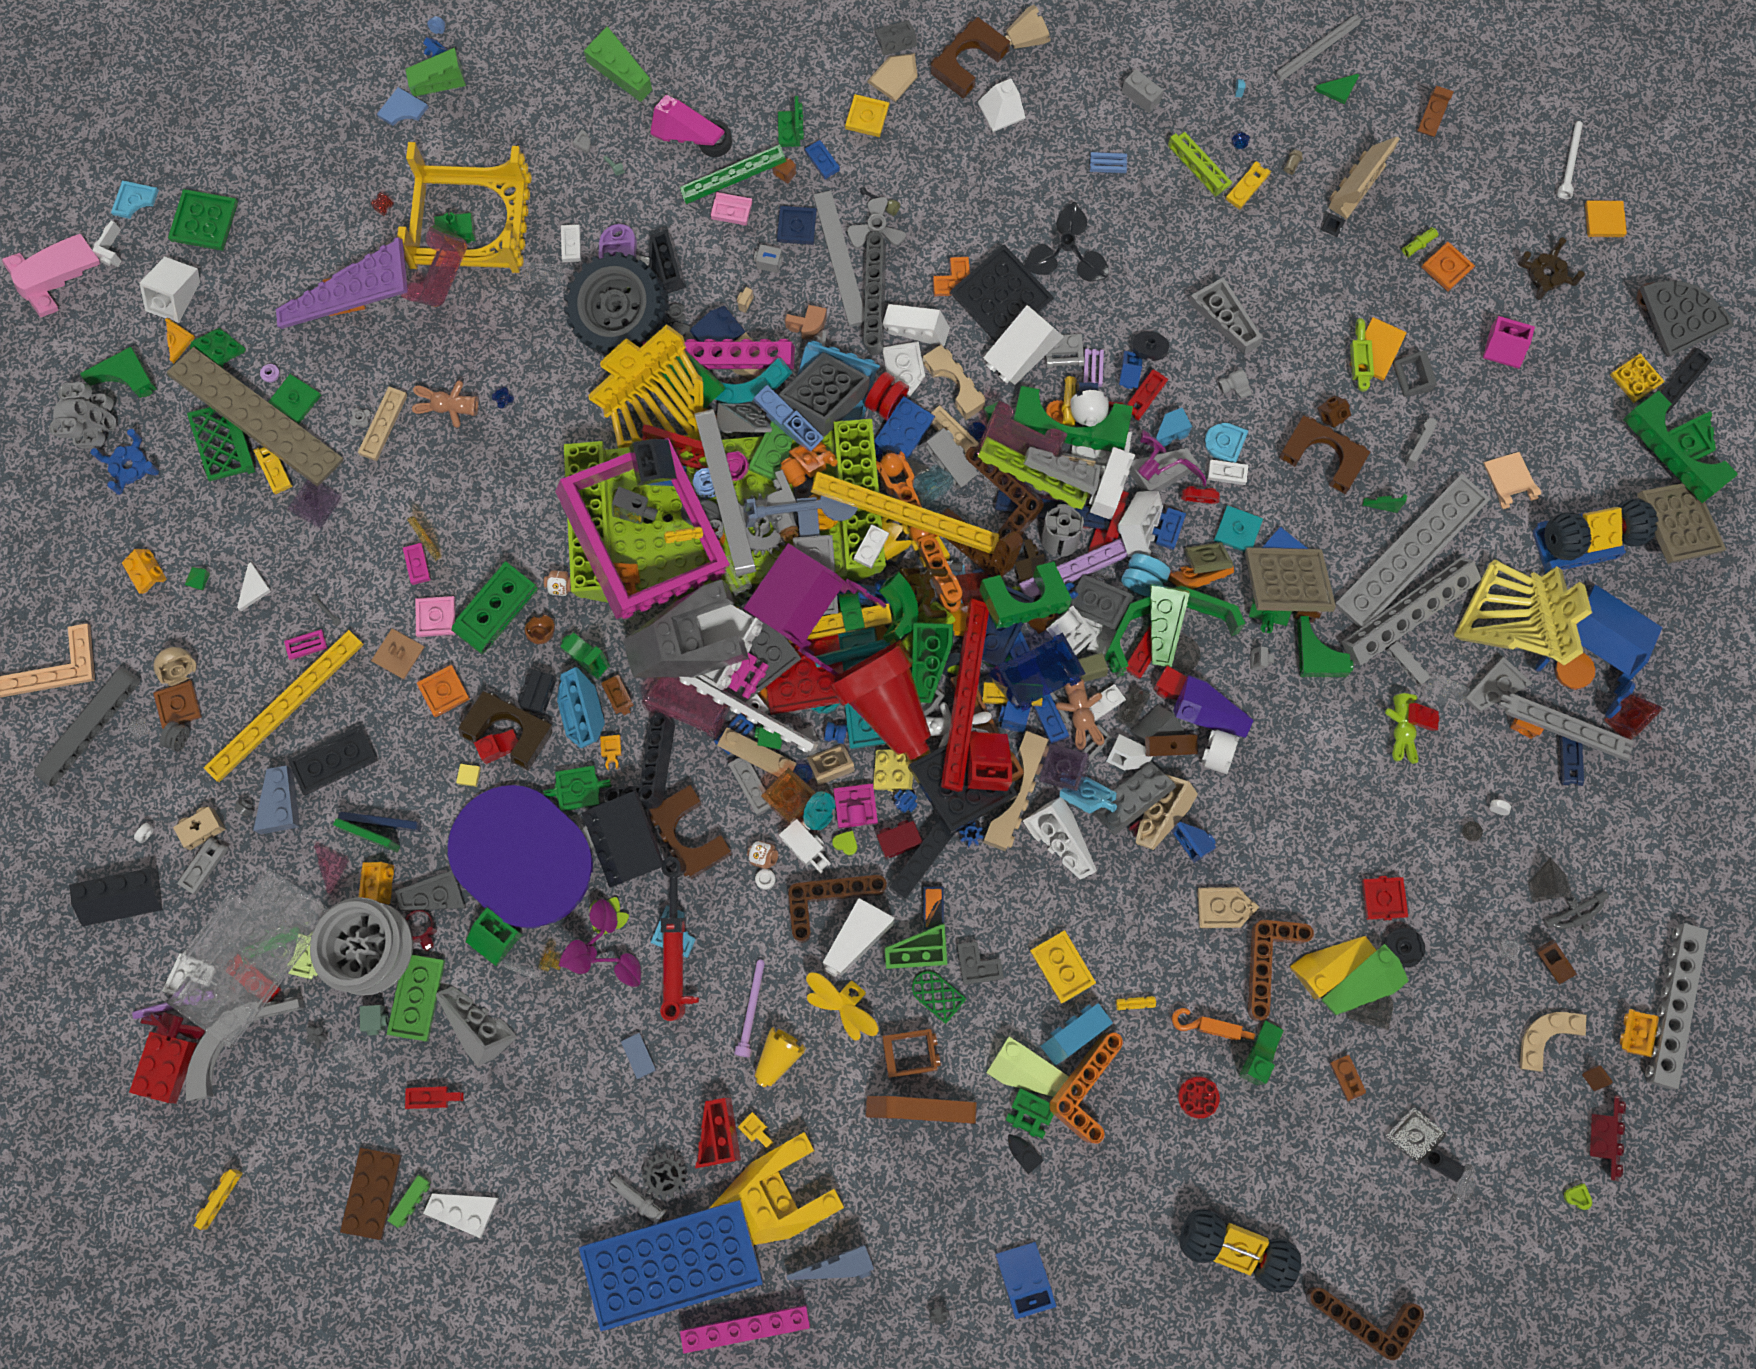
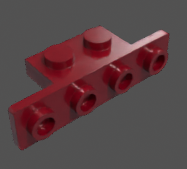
[1590,1096,1626,1182]

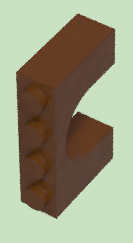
[931,16,1010,99]
[1279,415,1371,494]
[649,785,733,880]

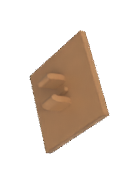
[371,629,424,679]

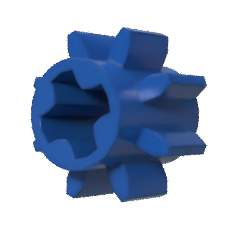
[894,790,917,813]
[959,822,984,848]

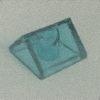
[913,465,954,508]

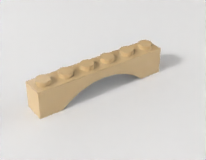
[983,731,1050,851]

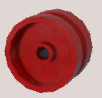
[865,372,909,421]

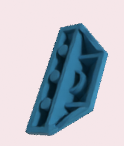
[557,667,605,748]

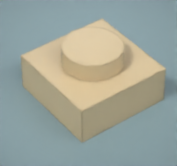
[737,287,754,313]

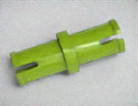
[1402,227,1439,258]

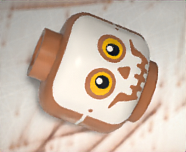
[544,570,571,596]
[747,841,778,869]

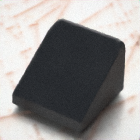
[1321,213,1346,237]

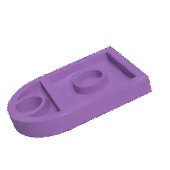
[599,224,637,259]

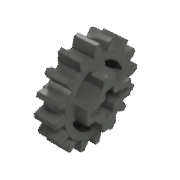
[642,1153,688,1200]

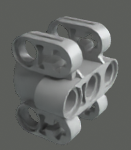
[49,382,117,449]

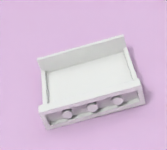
[697,586,763,691]

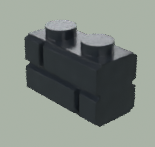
[518,669,557,716]

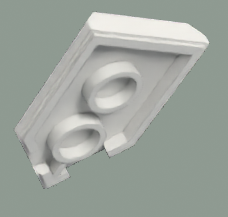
[882,341,925,396]

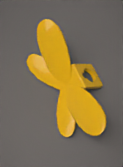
[806,972,878,1041]

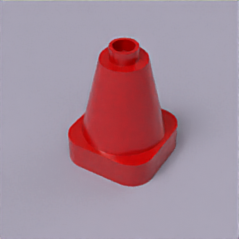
[830,640,931,760]

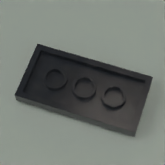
[288,725,378,796]

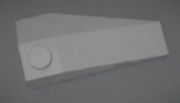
[436,987,517,1066]

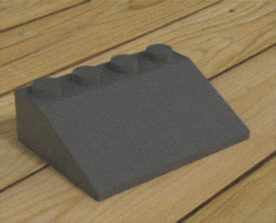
[778,352,870,437]

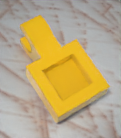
[738,1112,774,1148]

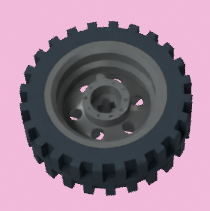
[564,252,670,356]

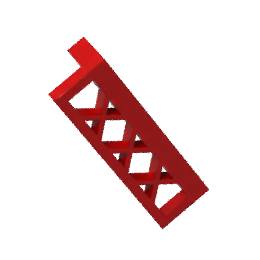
[642,424,708,470]

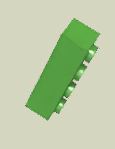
[387,1175,431,1228]

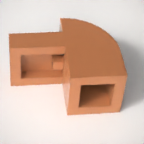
[785,305,827,339]

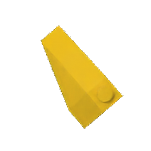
[1290,936,1377,1000]

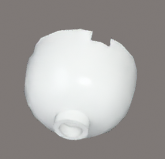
[1070,390,1109,426]

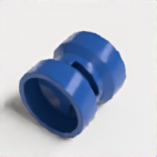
[824,722,847,744]

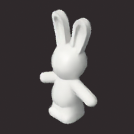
[925,702,992,748]

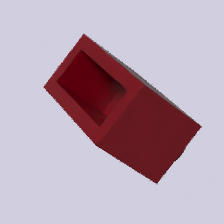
[876,820,922,860]

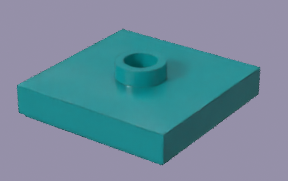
[1214,505,1263,552]

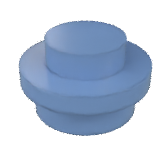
[427,16,445,34]

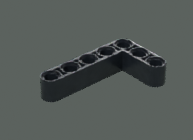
[604,712,675,810]

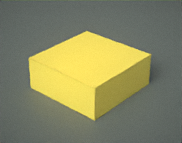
[456,764,481,787]

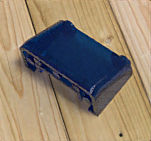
[988,632,1086,712]

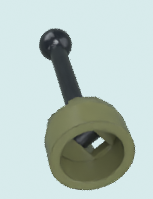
[860,187,901,216]

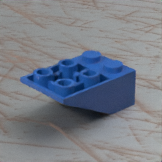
[995,1242,1057,1319]

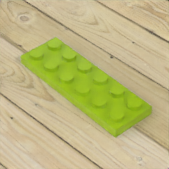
[978,437,1088,510]

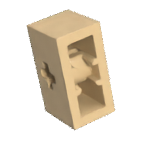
[173,806,226,850]

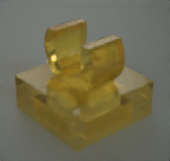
[538,949,561,972]

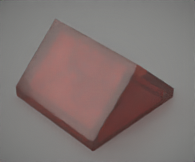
[1604,695,1663,740]

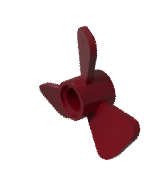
[140,1012,206,1040]

